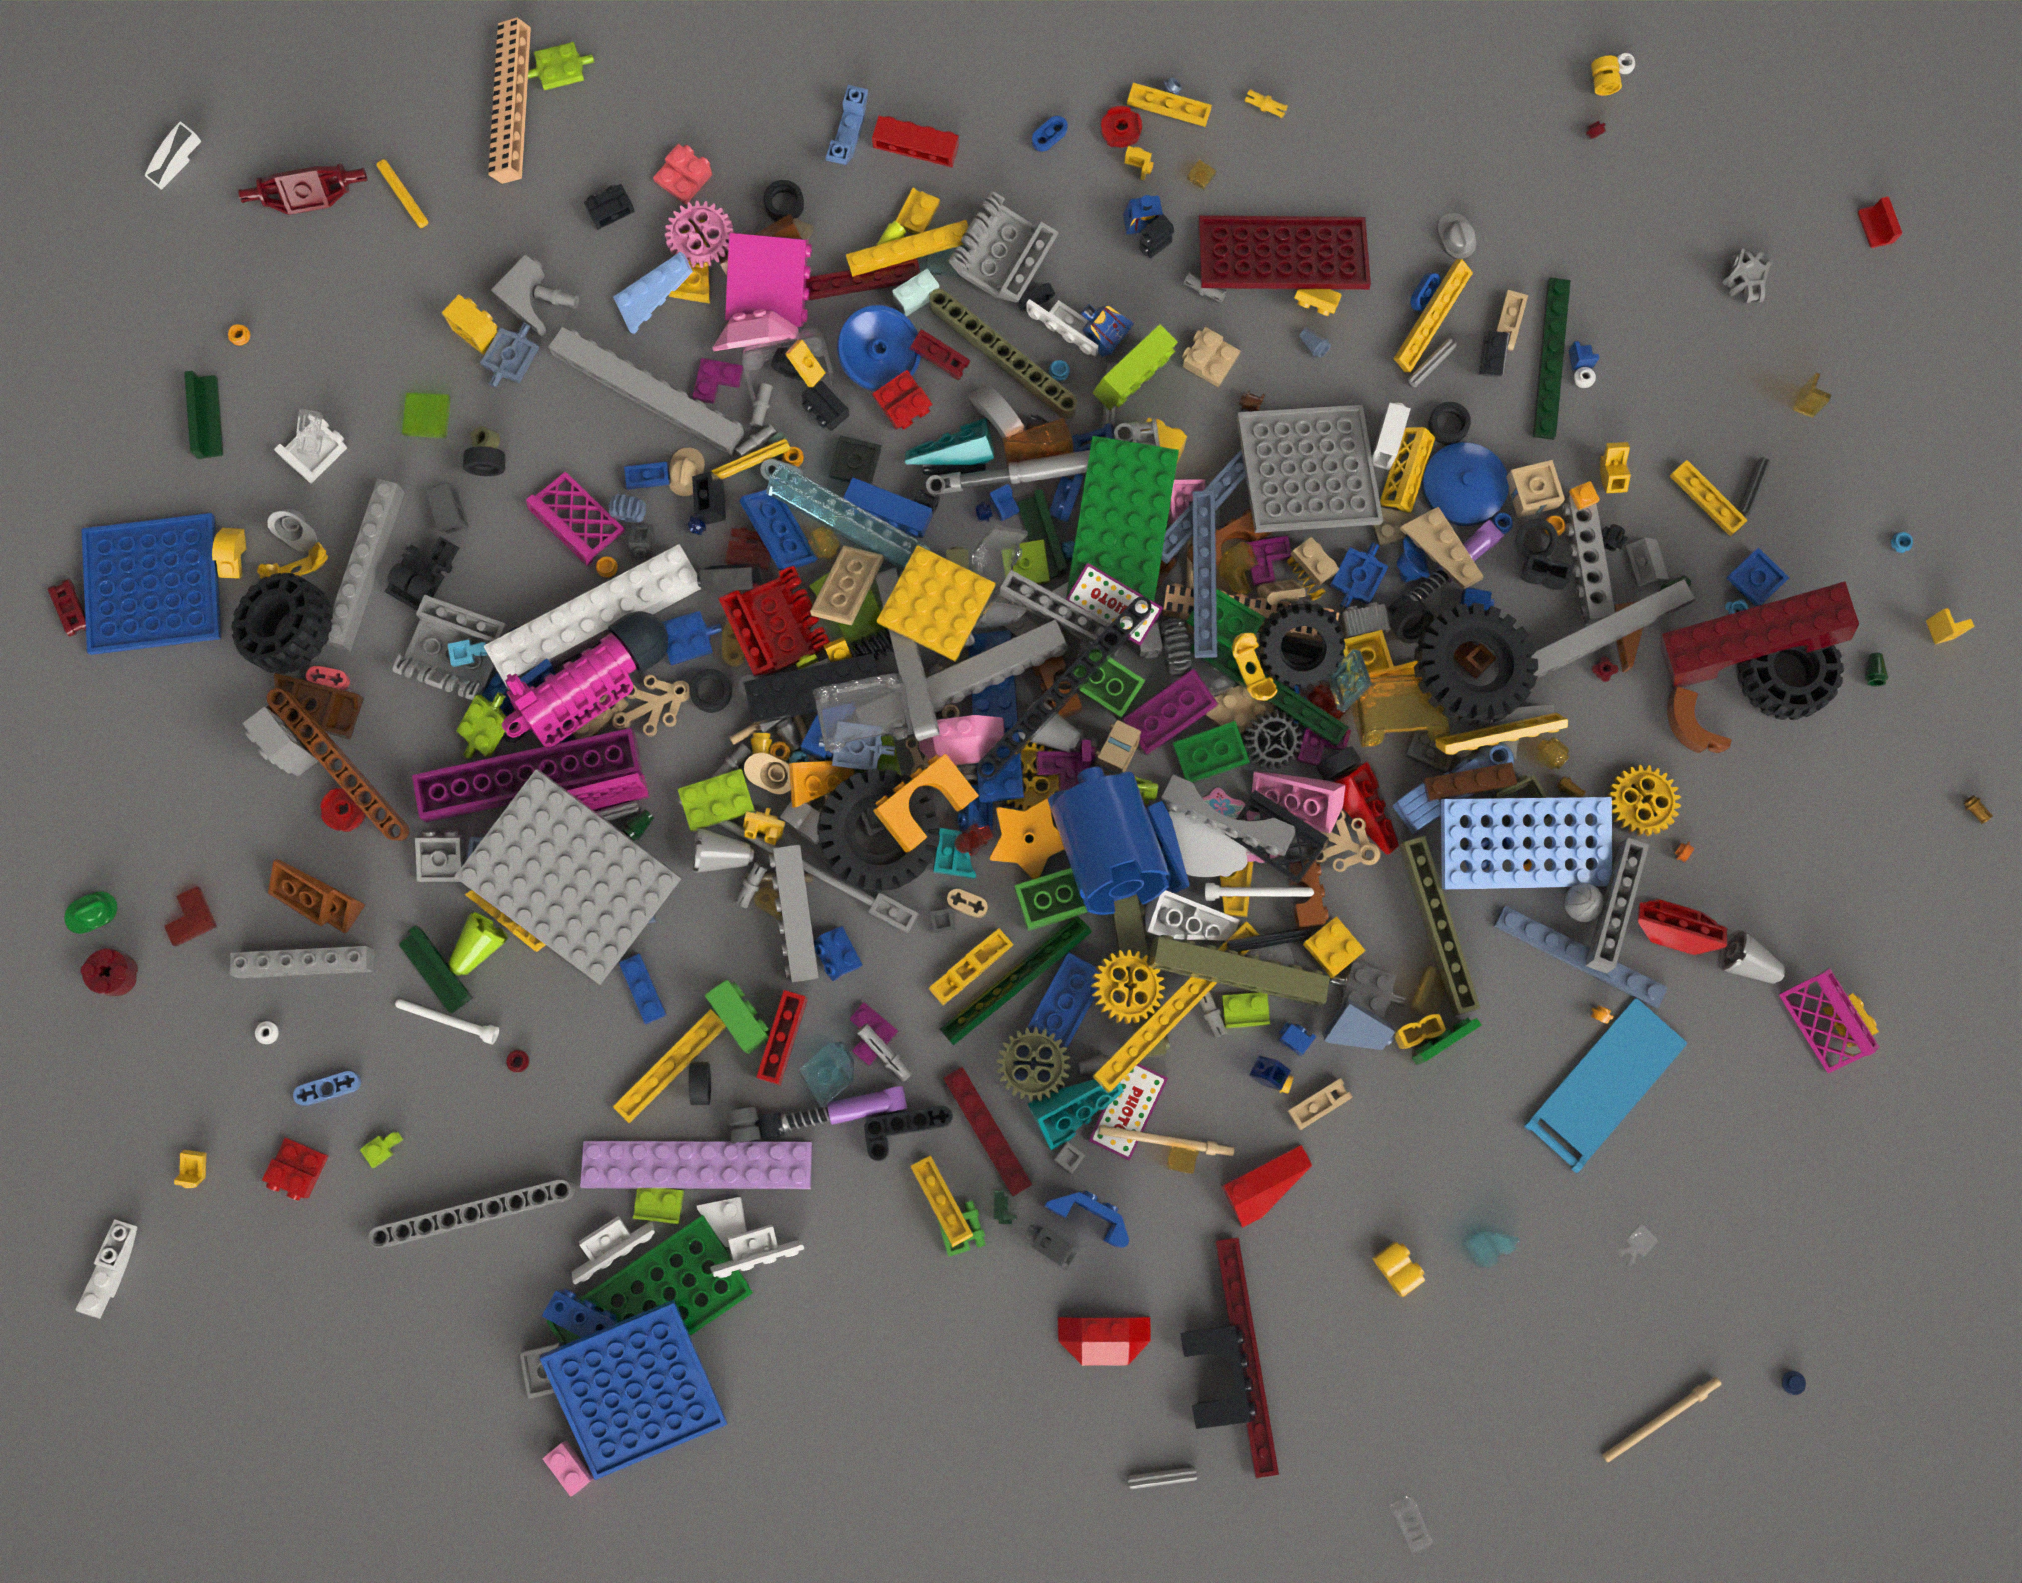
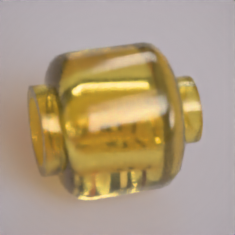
[808,526,840,560]
[1536,737,1570,770]

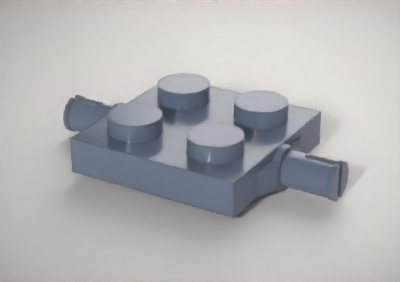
[480,322,539,388]
[819,722,895,770]

